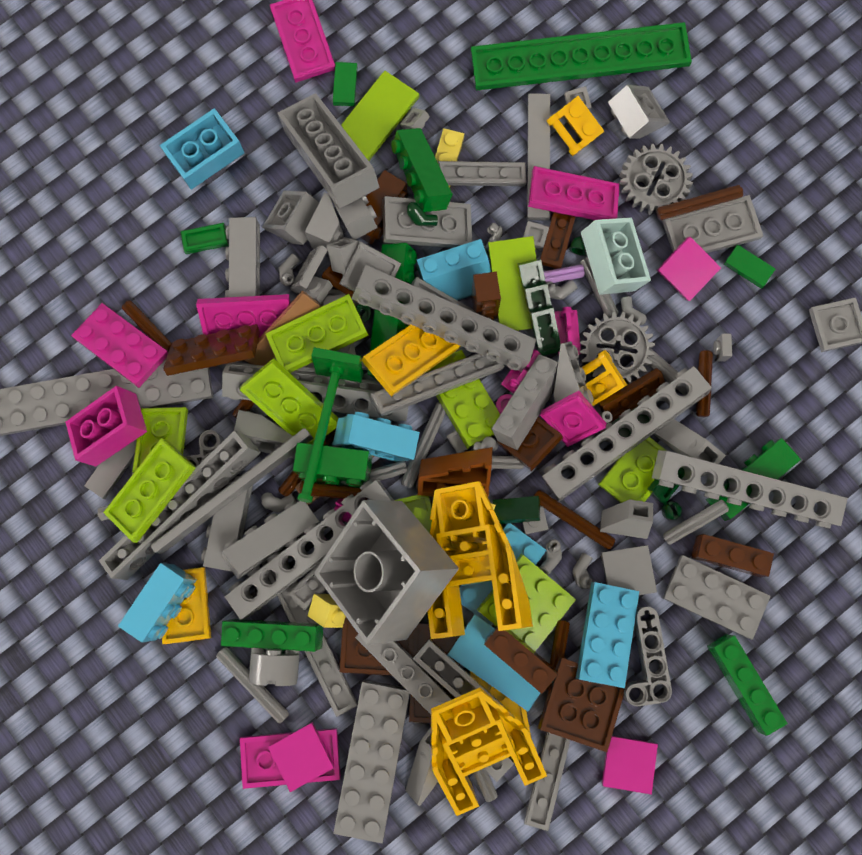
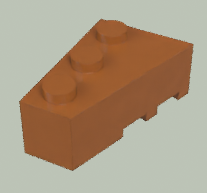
[418,447,493,497]

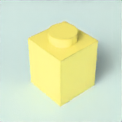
[307,594,346,628]

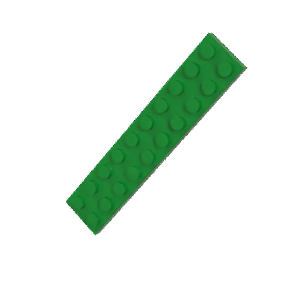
[471,22,692,91]

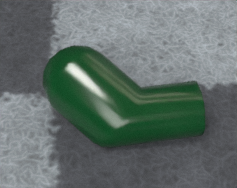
[407,202,438,226]

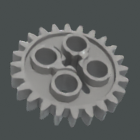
[619,144,693,215]
[580,311,655,384]

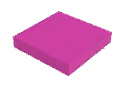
[657,237,721,301]
[540,390,607,447]
[268,722,335,792]
[602,736,658,795]

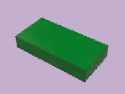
[333,62,358,107]
[181,223,229,254]
[723,244,775,289]

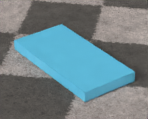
[447,614,540,711]

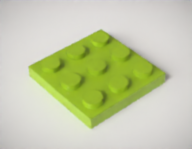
[476,554,576,652]

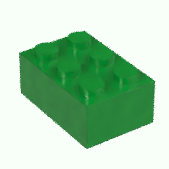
[293,443,373,488]

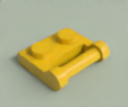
[546,96,604,157]
[582,350,627,406]

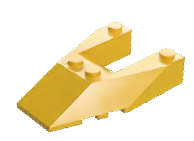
[428,481,533,639]
[431,687,547,816]

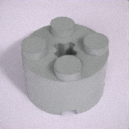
[249,648,300,686]

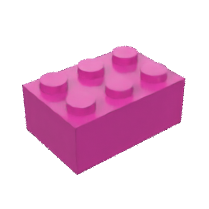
[65,386,147,467]

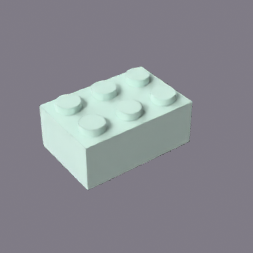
[581,218,651,295]

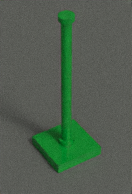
[297,347,363,503]

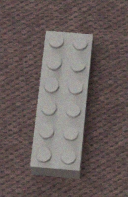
[277,93,380,209]
[333,679,410,843]

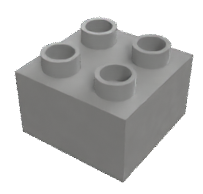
[314,500,459,645]

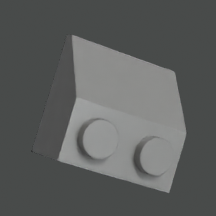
[608,85,670,139]
[262,191,319,245]
[305,192,344,255]

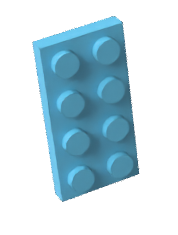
[459,523,547,626]
[576,582,639,688]

